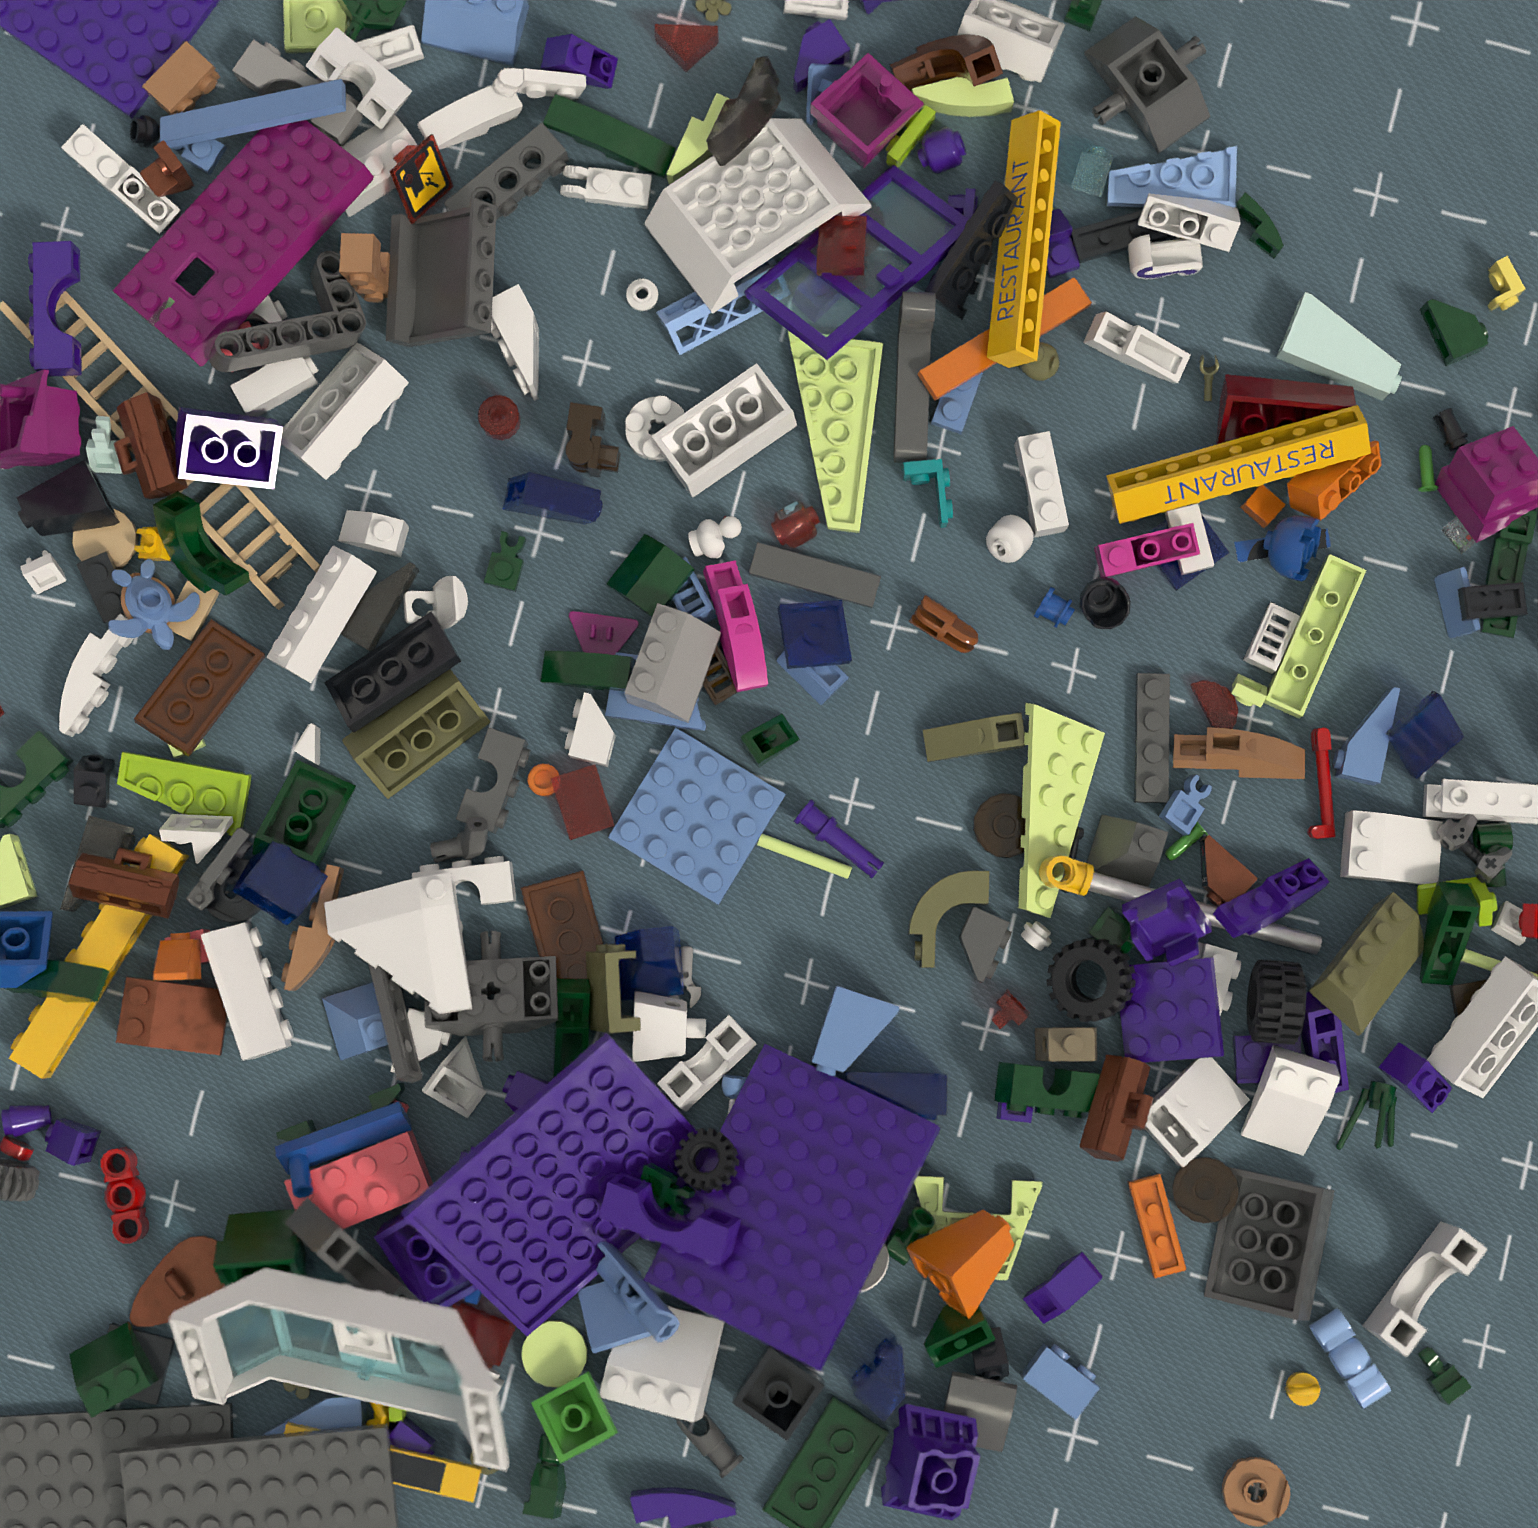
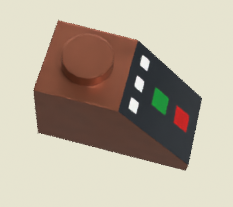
[1199,835,1258,907]

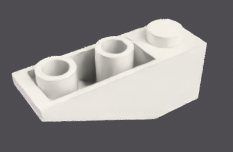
[1138,194,1240,252]

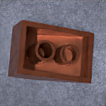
[116,977,227,1055]

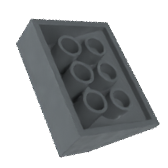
[1204,1167,1335,1320]

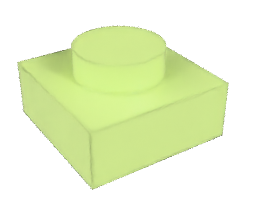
[1231,674,1267,707]

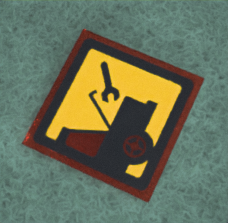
[389,134,454,224]

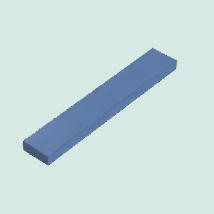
[160,79,346,148]

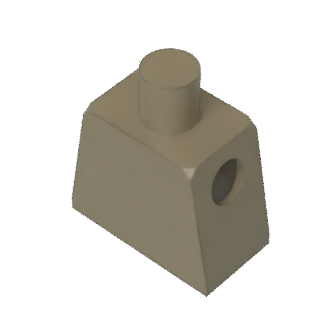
[1035,1027,1097,1061]

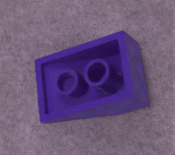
[374,1213,478,1308]

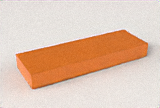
[1128,1173,1187,1278]

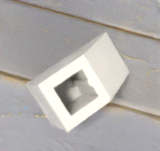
[565,692,616,767]

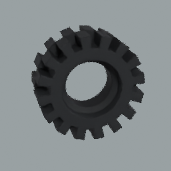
[675,1128,739,1193]

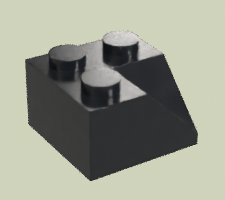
[732,1345,825,1441]

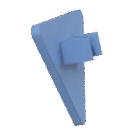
[806,63,848,125]

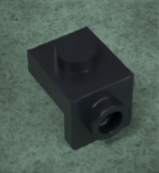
[74,754,114,808]
[971,1327,1009,1381]

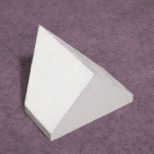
[422,1036,486,1118]

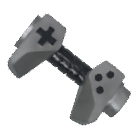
[1436,814,1513,883]

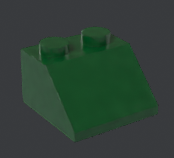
[69,1321,159,1418]

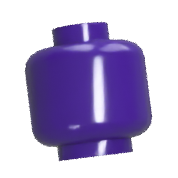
[917,127,967,174]

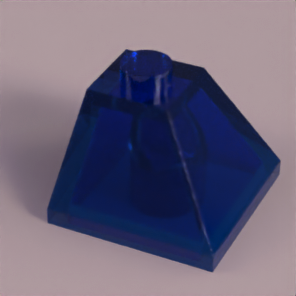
[614,926,684,1001]

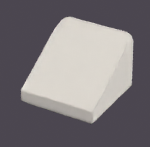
[294,723,320,765]

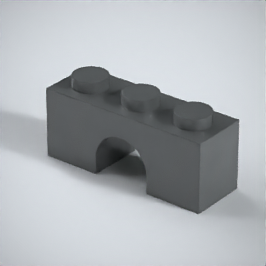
[456,727,531,834]

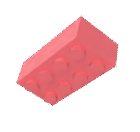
[284,1130,433,1229]

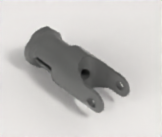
[676,1411,744,1478]

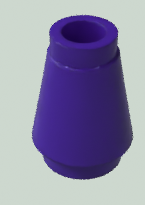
[1,1105,52,1138]

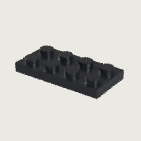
[324,611,461,733]

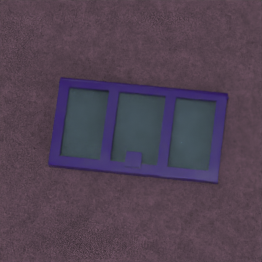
[744,165,969,360]

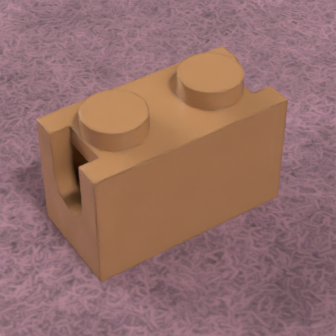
[142,41,220,115]

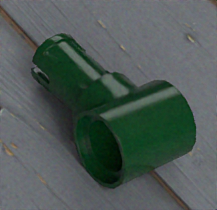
[1473,822,1513,887]

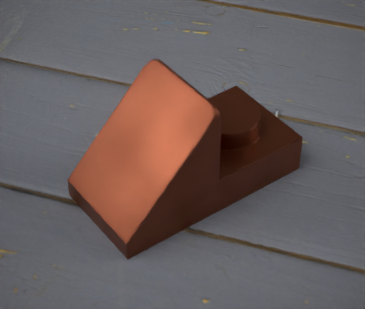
[140,140,195,197]

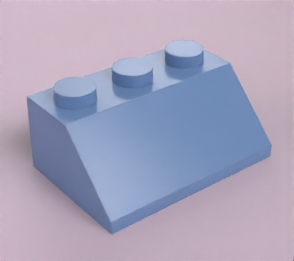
[421,0,529,66]

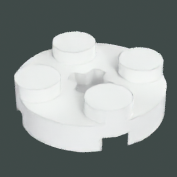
[625,396,685,461]

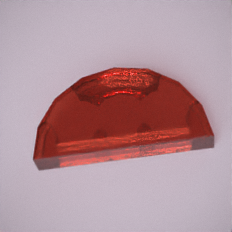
[1190,680,1238,729]

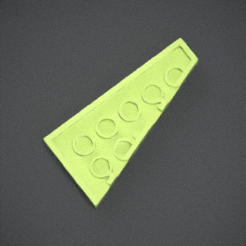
[788,331,883,533]

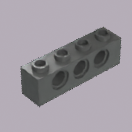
[444,123,569,220]

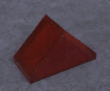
[655,24,719,73]

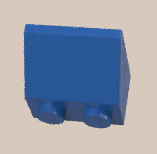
[0,911,53,988]

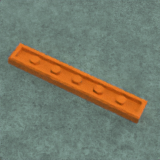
[917,277,1092,401]

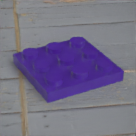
[1120,957,1224,1063]

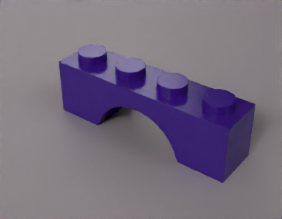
[28,241,82,377]
[599,1172,741,1265]

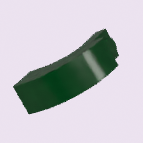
[153,491,250,596]

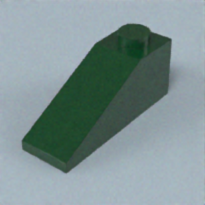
[1420,881,1480,985]

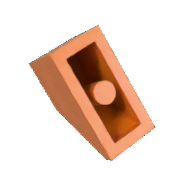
[153,933,201,980]

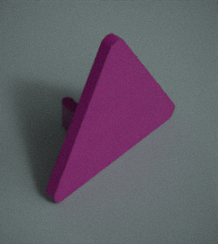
[569,611,639,655]

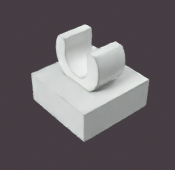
[20,550,66,594]

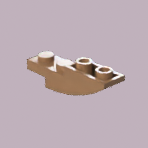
[1173,727,1305,779]
[281,864,344,991]

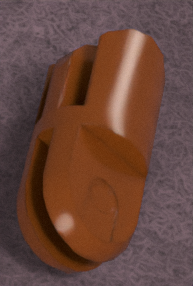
[909,595,978,653]

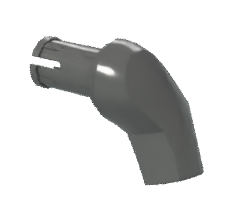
[430,817,488,863]

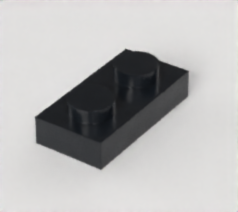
[76,550,124,623]

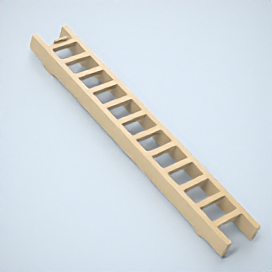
[0,290,321,610]

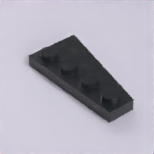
[925,181,1018,320]

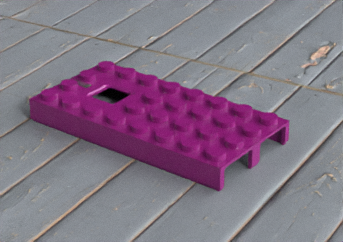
[112,120,374,367]

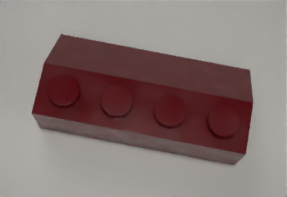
[1216,374,1356,445]

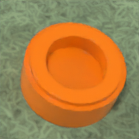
[528,764,561,797]

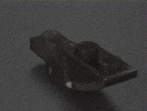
[706,56,782,166]

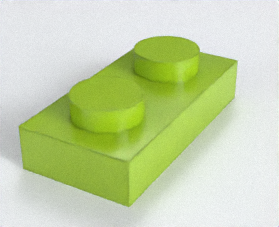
[886,105,936,168]

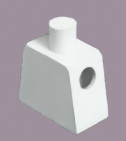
[632,992,706,1062]

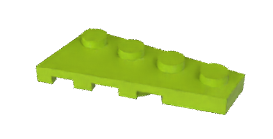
[117,751,252,836]

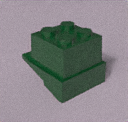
[213,1209,308,1314]

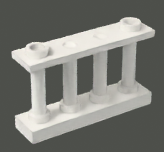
[1423,779,1538,825]

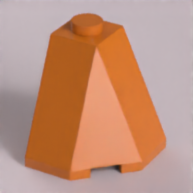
[906,1210,1015,1319]

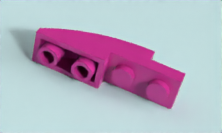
[703,561,768,692]

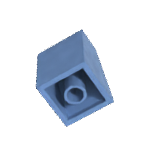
[811,986,900,1076]

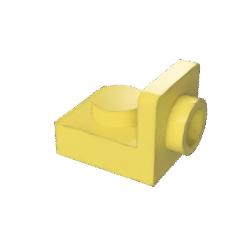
[1487,256,1525,311]

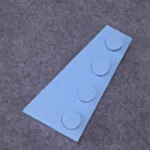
[1107,146,1237,208]

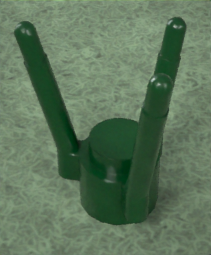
[1336,1081,1397,1150]

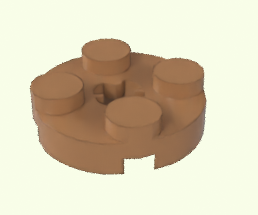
[1222,1457,1290,1526]

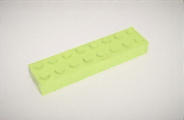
[1264,554,1366,718]

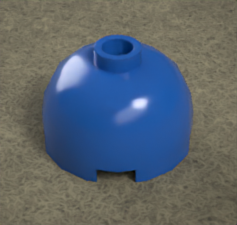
[1264,515,1321,582]

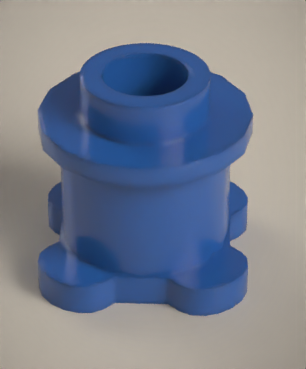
[1034,587,1075,628]

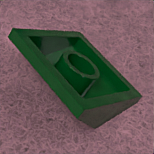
[606,534,695,617]

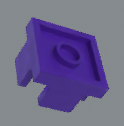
[1122,878,1212,966]

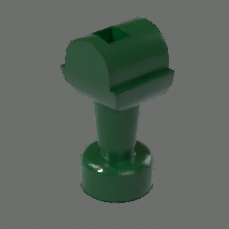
[885,1207,935,1266]

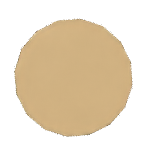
[72,509,139,570]

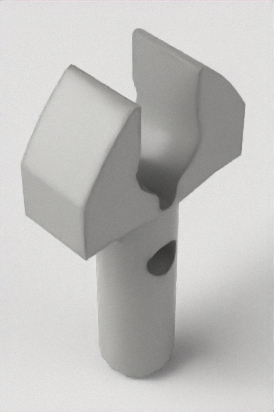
[668,946,701,1008]

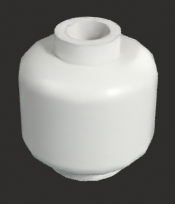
[986,515,1034,563]

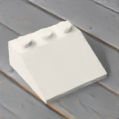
[600,1305,724,1423]

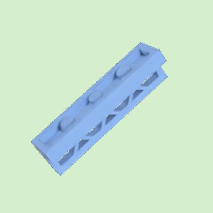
[656,258,791,355]

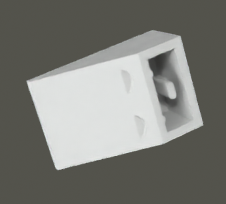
[491,284,539,401]
[1134,1057,1250,1167]

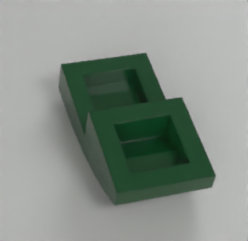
[1235,192,1284,259]

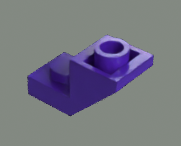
[1023,1252,1103,1324]

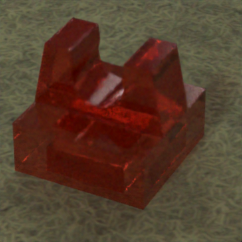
[991,989,1030,1029]

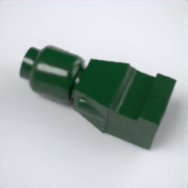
[522,1433,567,1519]

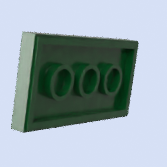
[762,1396,889,1528]

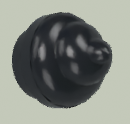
[130,115,160,148]

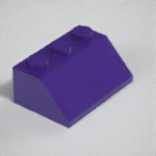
[175,407,283,489]

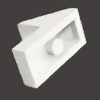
[159,814,233,864]

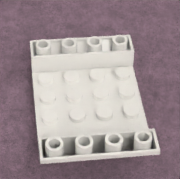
[644,118,871,314]

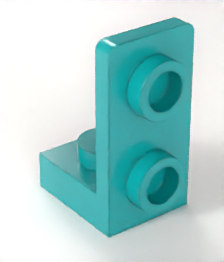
[902,459,953,528]

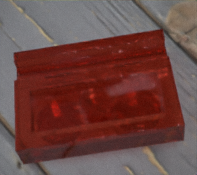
[816,216,868,276]
[550,764,615,840]

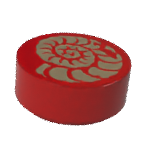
[0,1136,34,1161]

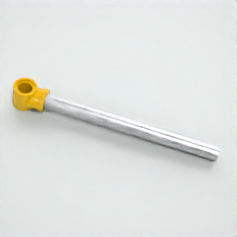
[1039,856,1322,955]

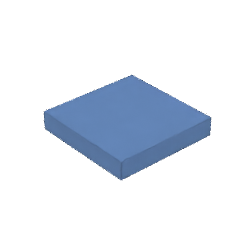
[578,1271,651,1354]

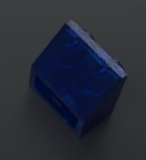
[232,841,328,925]
[851,1335,906,1422]

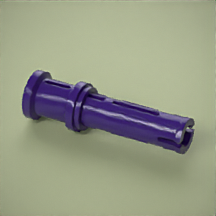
[793,799,884,879]

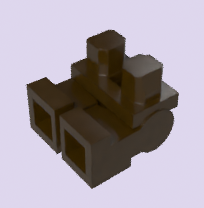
[566,402,621,478]

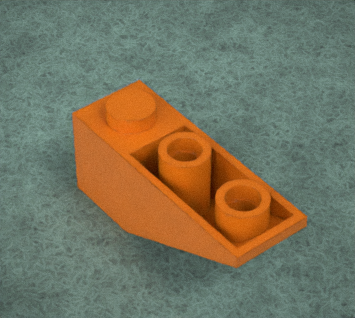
[1287,440,1381,521]

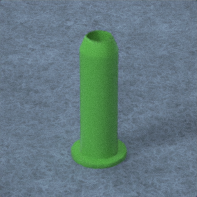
[1419,445,1438,492]
[1165,822,1208,861]

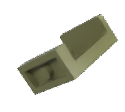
[586,944,641,1033]

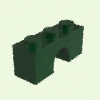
[0,731,73,828]
[994,1062,1100,1118]

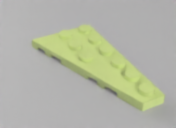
[1018,703,1105,918]

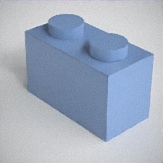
[1020,1343,1100,1420]

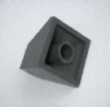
[1086,815,1168,887]

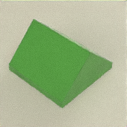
[531,1372,618,1463]

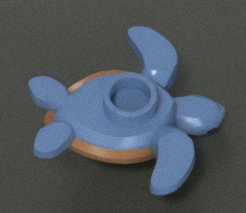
[108,559,200,650]

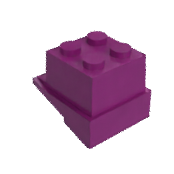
[810,53,924,168]
[0,369,81,469]
[1435,426,1538,543]

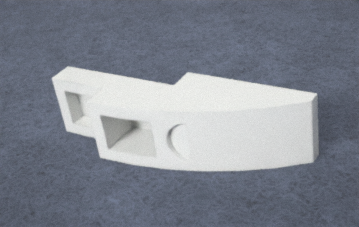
[61,124,181,234]
[59,614,134,737]

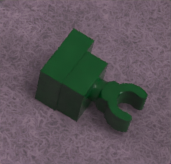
[1064,0,1102,32]
[1418,1346,1472,1405]

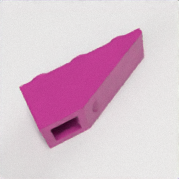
[1094,523,1200,577]

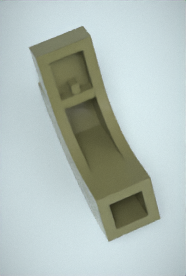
[908,871,989,968]

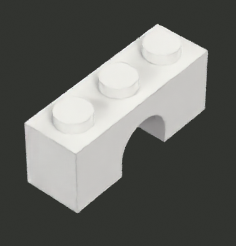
[306,27,412,129]
[1014,431,1069,537]
[412,856,516,905]
[657,1015,757,1112]

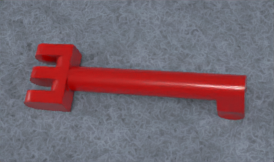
[1307,727,1336,839]

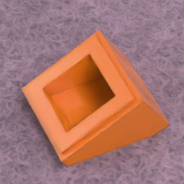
[1240,485,1286,528]

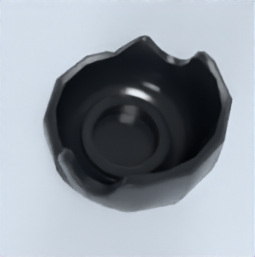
[1080,577,1131,629]

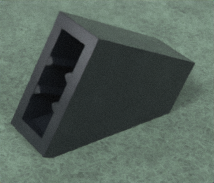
[16,460,120,536]

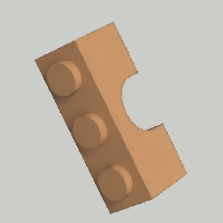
[339,233,390,303]

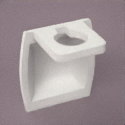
[403,576,468,629]

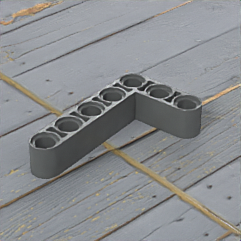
[209,251,366,372]
[894,292,936,463]

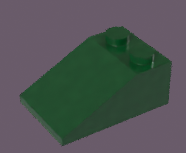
[252,760,356,880]

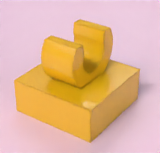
[134,527,171,561]

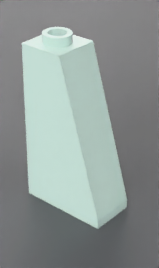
[1276,292,1402,401]

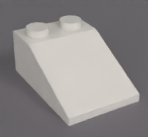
[1340,810,1443,885]
[1241,1045,1340,1156]

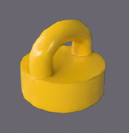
[1285,1371,1321,1406]

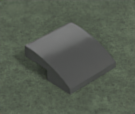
[943,1371,1017,1452]

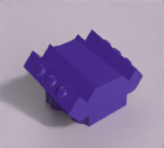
[881,1404,980,1521]

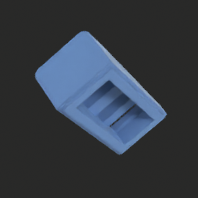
[673,557,717,623]

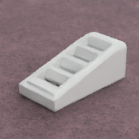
[1243,602,1300,674]

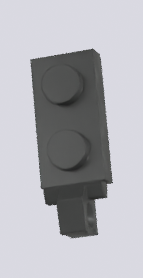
[186,827,253,911]

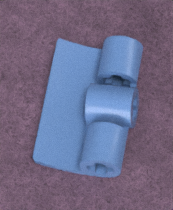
[597,1241,680,1342]

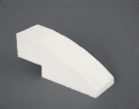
[417,85,523,151]
[1083,311,1190,384]

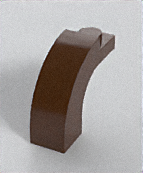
[889,34,1003,92]

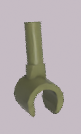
[1199,355,1219,401]

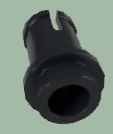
[1433,408,1468,451]

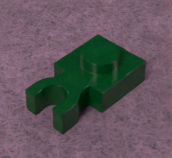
[484,531,526,592]
[640,1163,696,1216]

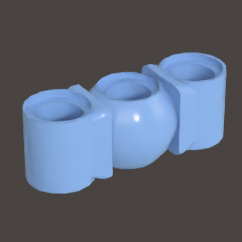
[1309,1308,1391,1409]

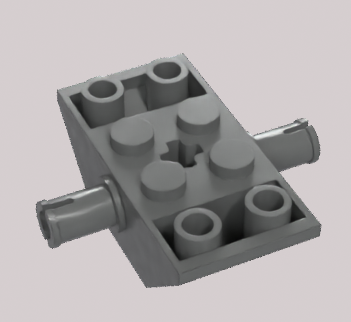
[1084,16,1210,154]
[424,931,558,1062]

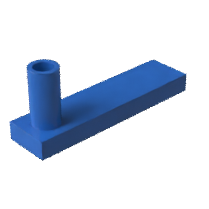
[275,1102,412,1198]

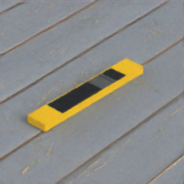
[284,1422,482,1503]

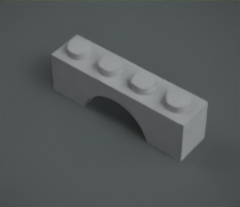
[232,39,363,146]

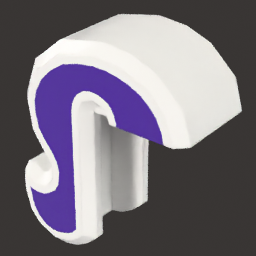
[1128,234,1203,279]

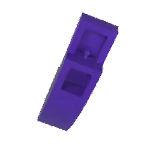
[1213,858,1330,939]

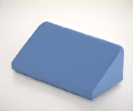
[1434,567,1481,638]
[777,633,849,705]

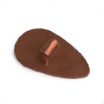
[130,1236,225,1327]

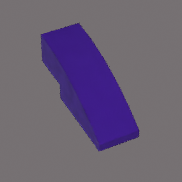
[630,1487,737,1528]

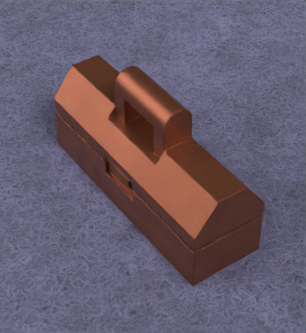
[113,392,188,500]
[68,848,180,919]
[1079,1055,1153,1162]

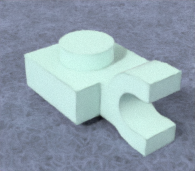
[86,416,122,474]

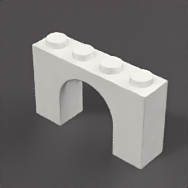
[230,295,318,417]
[1362,1222,1488,1357]

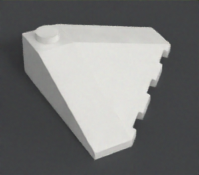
[324,872,472,1014]

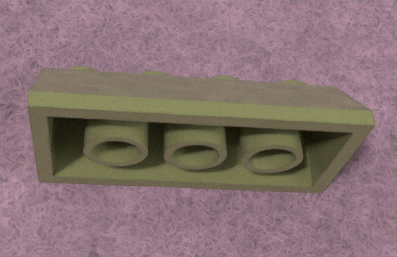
[342,669,491,799]
[1309,892,1424,1036]

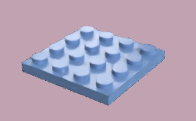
[608,727,786,905]

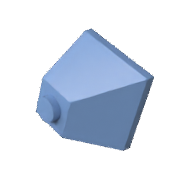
[322,982,388,1061]

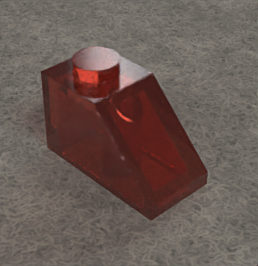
[451,1301,517,1368]

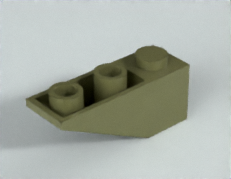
[922,713,1026,762]

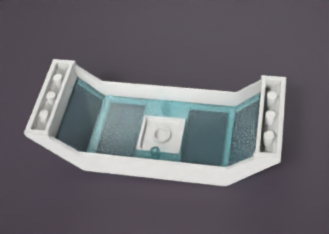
[169,1268,509,1471]

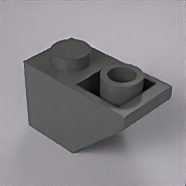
[959,907,1012,983]

